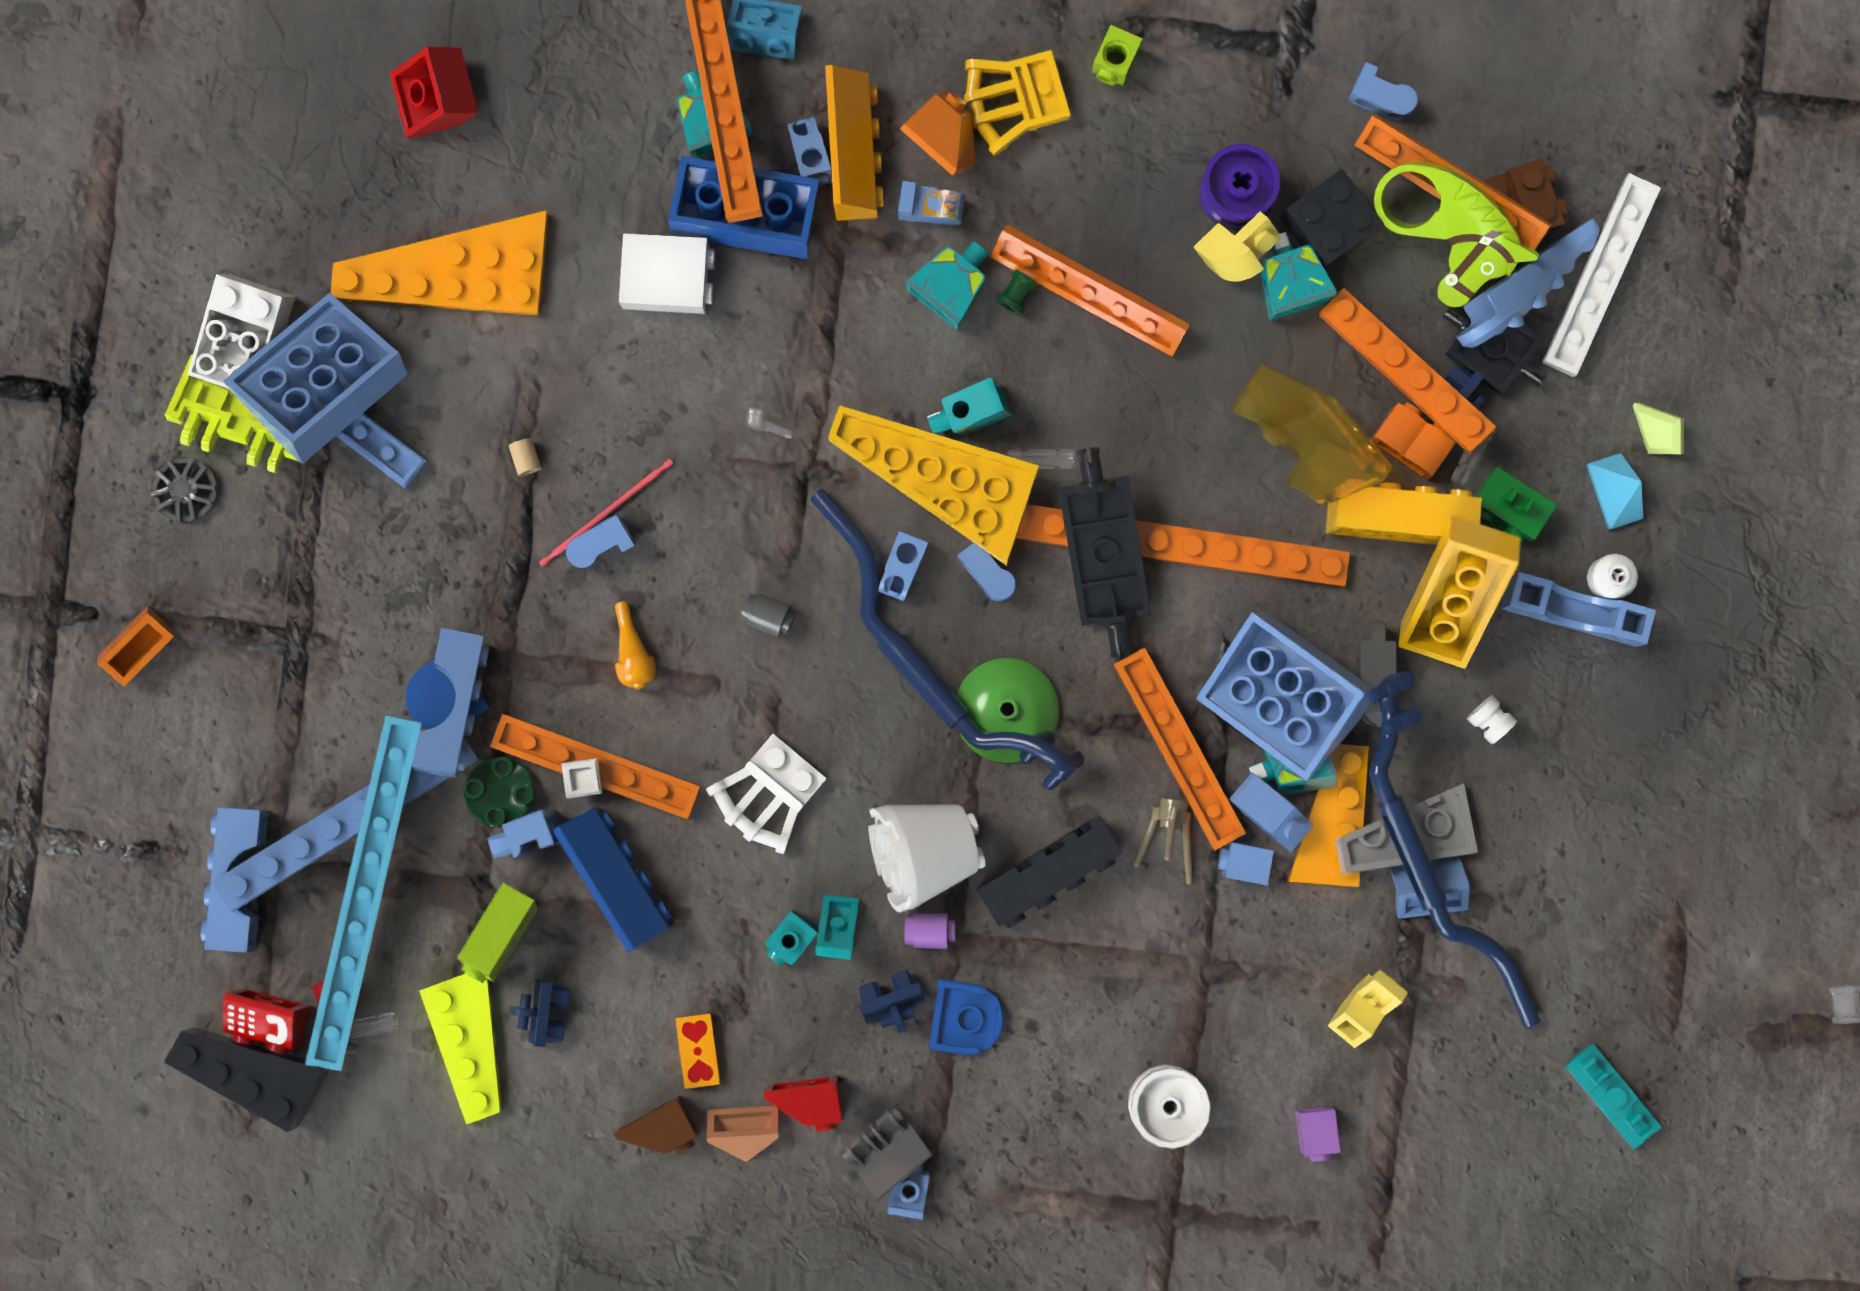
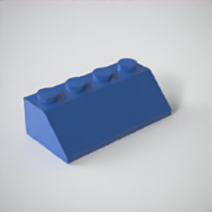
[668,156,819,259]
[553,807,673,953]

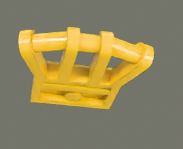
[963,50,1071,156]

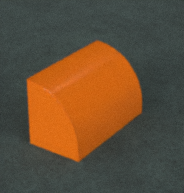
[97,605,174,687]

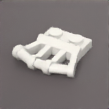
[706,734,827,855]

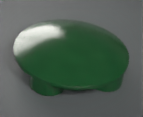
[463,757,535,828]

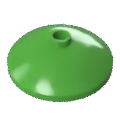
[956,658,1059,763]

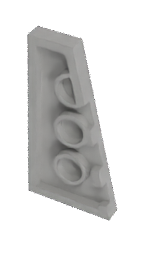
[1335,783,1478,875]

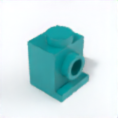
[764,910,818,967]

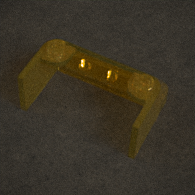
[1230,364,1393,504]

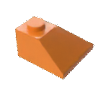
[900,91,976,175]

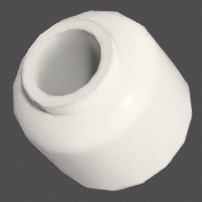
[1587,554,1638,600]

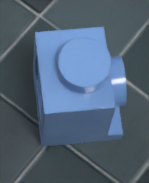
[887,1165,929,1219]

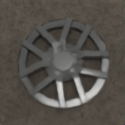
[151,457,218,523]

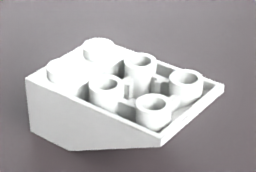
[187,274,295,389]

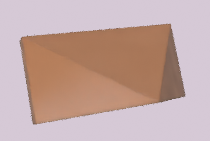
[707,1105,779,1162]

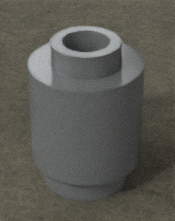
[740,594,795,638]

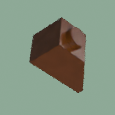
[614,1095,700,1155]

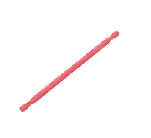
[539,458,674,567]

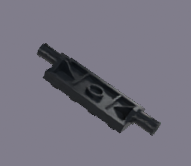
[1059,447,1151,658]

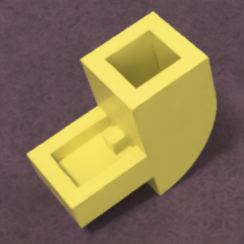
[1194,212,1282,281]
[1328,970,1408,1048]

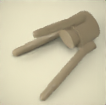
[1133,798,1193,885]

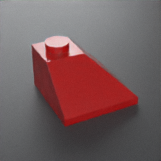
[763,1076,843,1131]

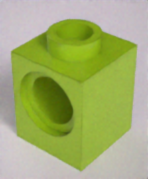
[1092,25,1142,86]

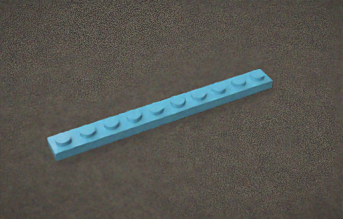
[305,715,421,1071]

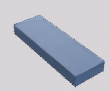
[336,413,428,489]

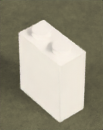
[619,234,715,314]

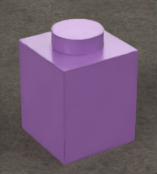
[1295,1106,1341,1161]

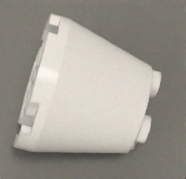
[868,804,985,913]

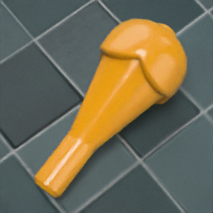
[615,601,656,689]

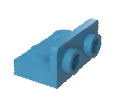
[726,0,802,60]

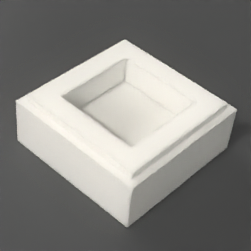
[561,758,603,799]

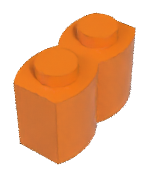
[1370,403,1456,480]

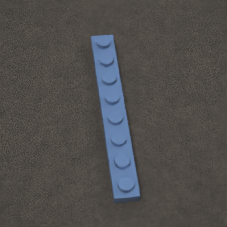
[212,738,478,912]

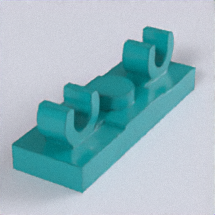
[1564,1043,1662,1150]

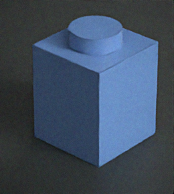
[1218,842,1274,886]

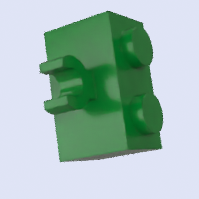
[1474,467,1557,544]

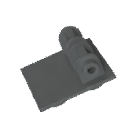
[841,1107,932,1202]

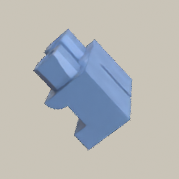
[487,809,561,859]

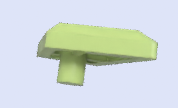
[1633,403,1684,454]

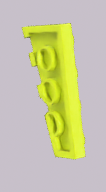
[420,974,502,1125]

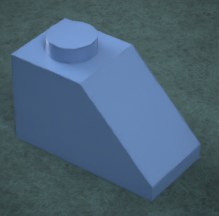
[1230,772,1314,852]

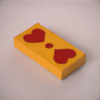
[675,1013,721,1089]

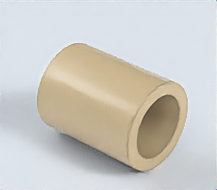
[509,438,542,476]

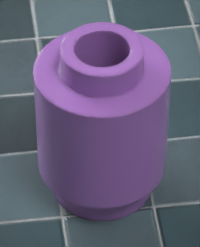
[905,913,956,949]

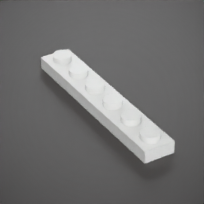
[1542,173,1661,377]

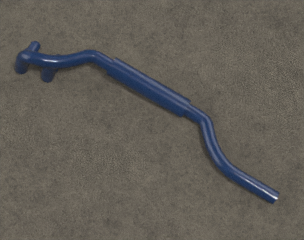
[810,489,1084,790]
[1368,671,1541,1027]

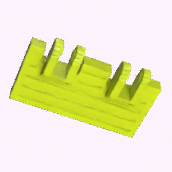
[165,354,300,473]

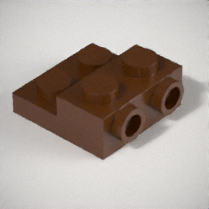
[1482,158,1568,233]

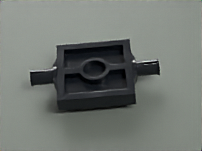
[1442,307,1547,396]

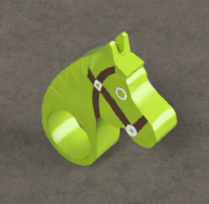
[1374,161,1539,307]

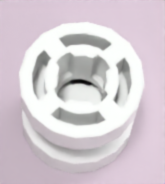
[1467,695,1517,744]

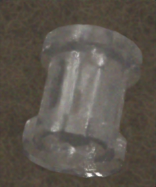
[1829,985,1860,1024]

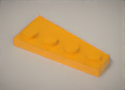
[1287,744,1369,887]

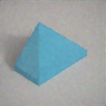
[1586,453,1643,530]

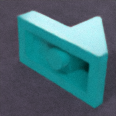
[815,895,859,960]

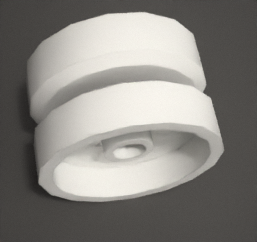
[1128,1064,1210,1148]

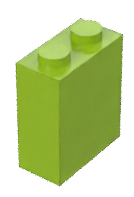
[457,883,538,984]

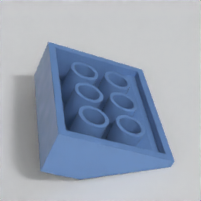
[223,293,408,464]
[1196,611,1373,781]

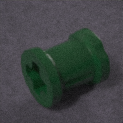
[995,270,1040,316]

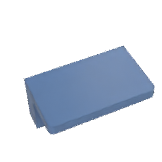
[1390,856,1470,919]

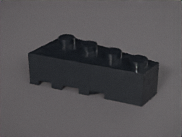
[976,816,1122,928]
[163,1028,330,1132]

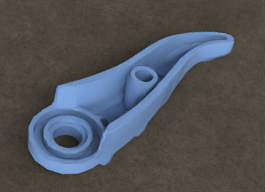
[1457,218,1600,348]

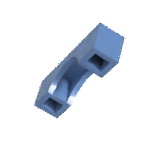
[1501,572,1656,647]
[412,628,489,778]
[201,807,269,953]

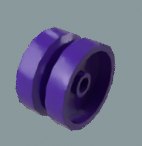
[1199,144,1280,230]

